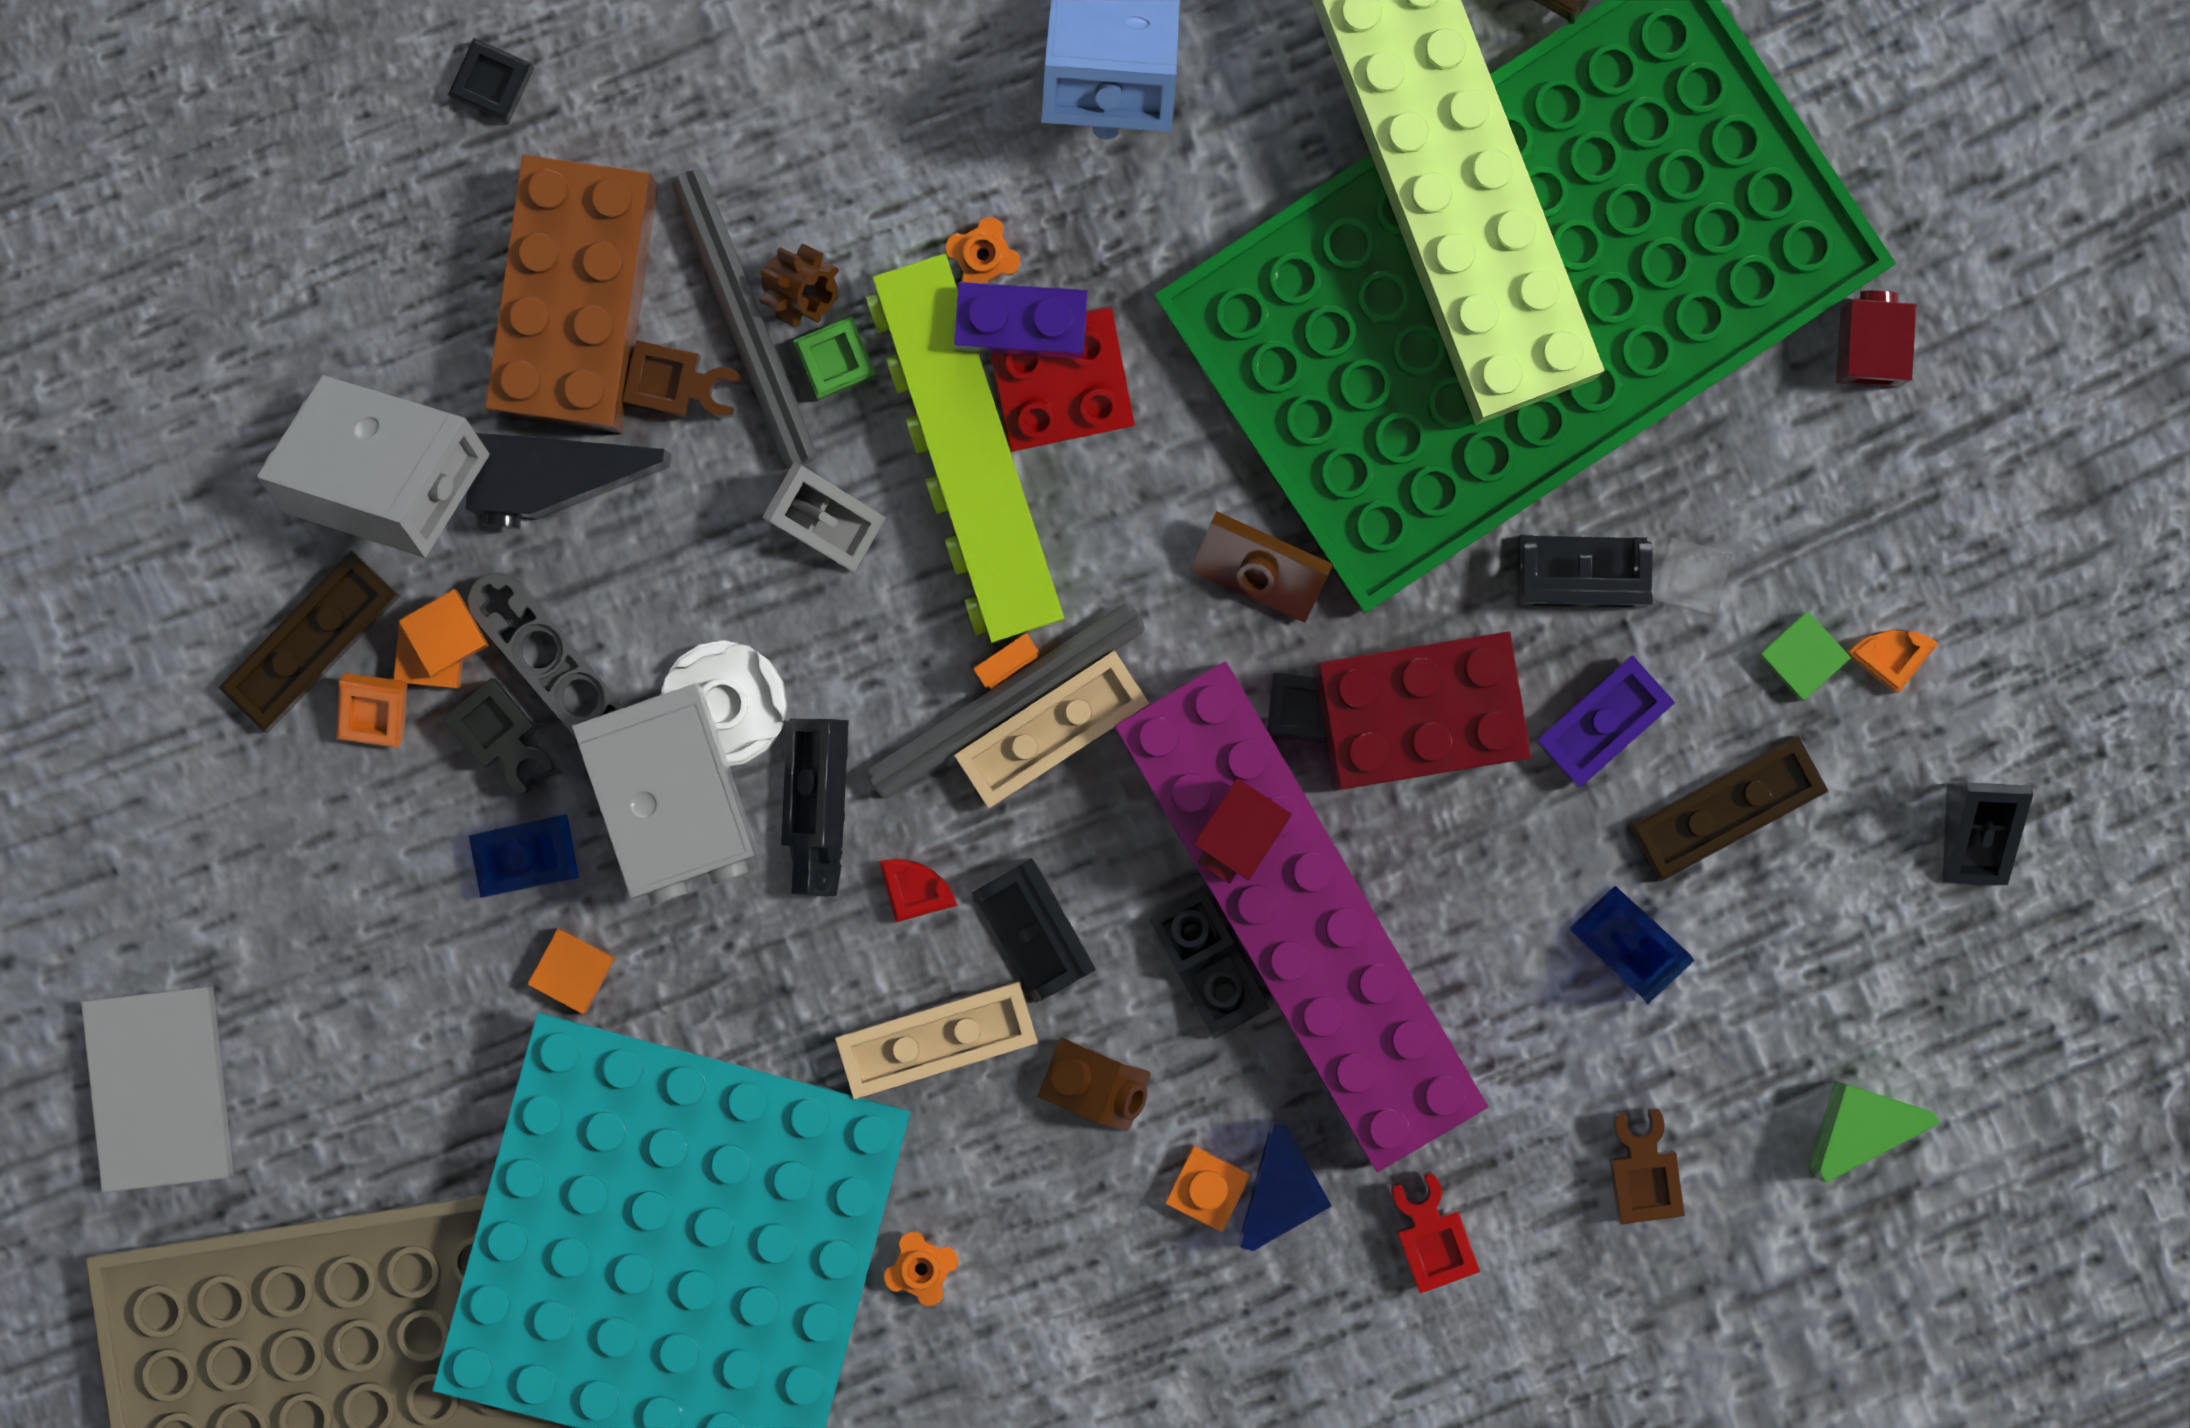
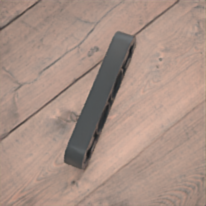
[468,572,627,738]

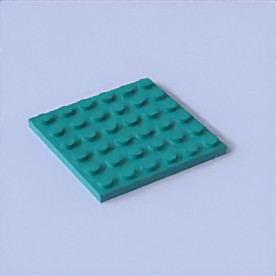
[432,1012,911,1428]

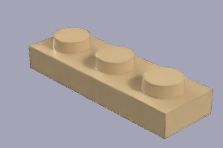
[954,650,1149,809]
[835,981,1038,1099]

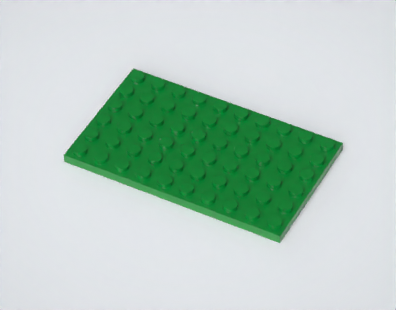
[1154,0,1897,615]

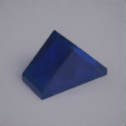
[1569,886,1695,1005]
[1238,1118,1332,1251]

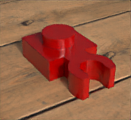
[1391,1171,1480,1294]

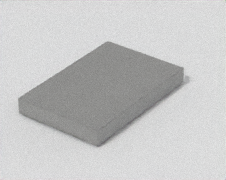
[81,986,234,1193]

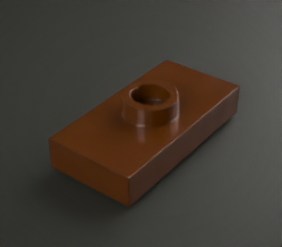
[1189,511,1332,623]

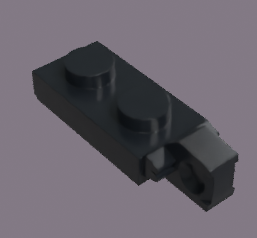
[781,718,849,897]

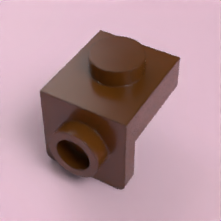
[1037,1037,1151,1131]

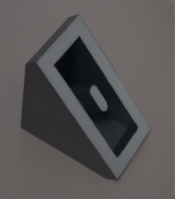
[1943,782,2033,885]

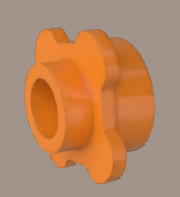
[946,217,1020,284]
[884,1231,958,1306]

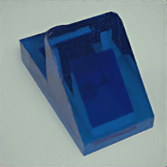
[468,814,580,898]

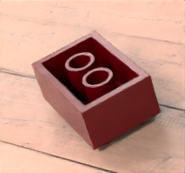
[1312,631,1532,791]

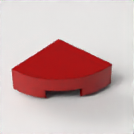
[879,859,958,922]

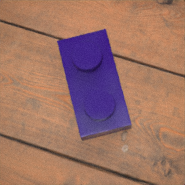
[954,282,1088,359]
[1535,655,1675,788]

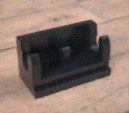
[1517,535,1653,608]
[972,858,1096,1003]

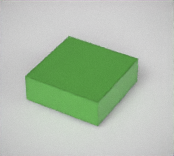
[793,316,877,401]
[1758,611,1851,702]

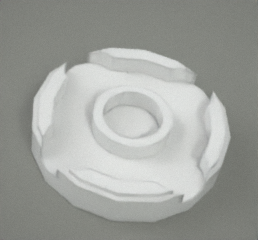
[660,640,788,767]

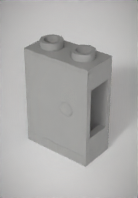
[257,375,490,558]
[572,683,760,906]

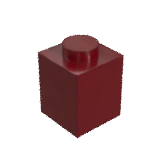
[1836,290,1917,388]
[1193,778,1292,884]

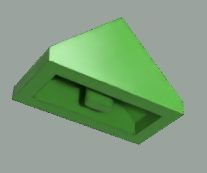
[1808,1081,1940,1183]

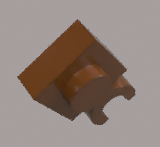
[622,340,742,418]
[1609,1107,1685,1225]

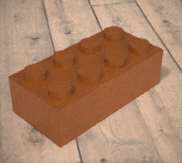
[485,154,658,434]

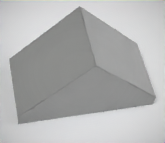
[762,462,886,573]

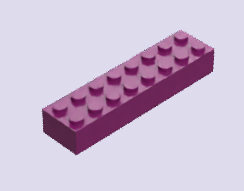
[1114,661,1488,1173]

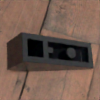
[465,433,671,529]

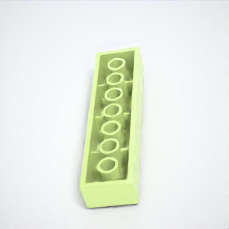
[1312,0,1605,425]

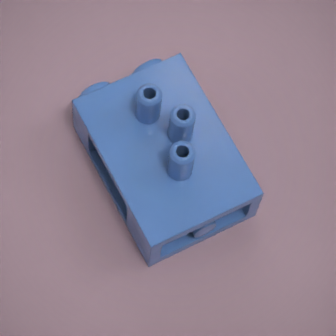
[1041,0,1180,140]

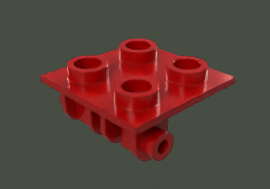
[990,306,1135,452]

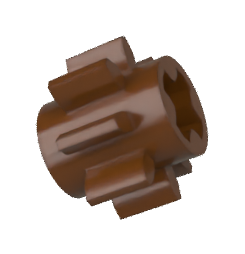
[759,243,839,327]

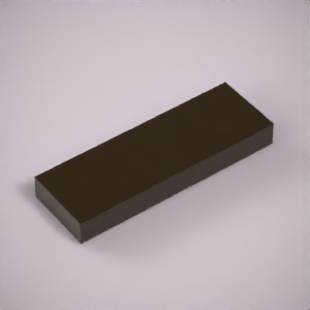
[218,550,401,733]
[1628,735,1828,882]

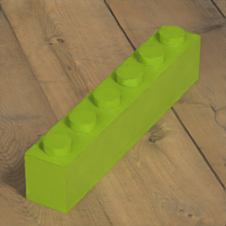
[866,253,1065,645]

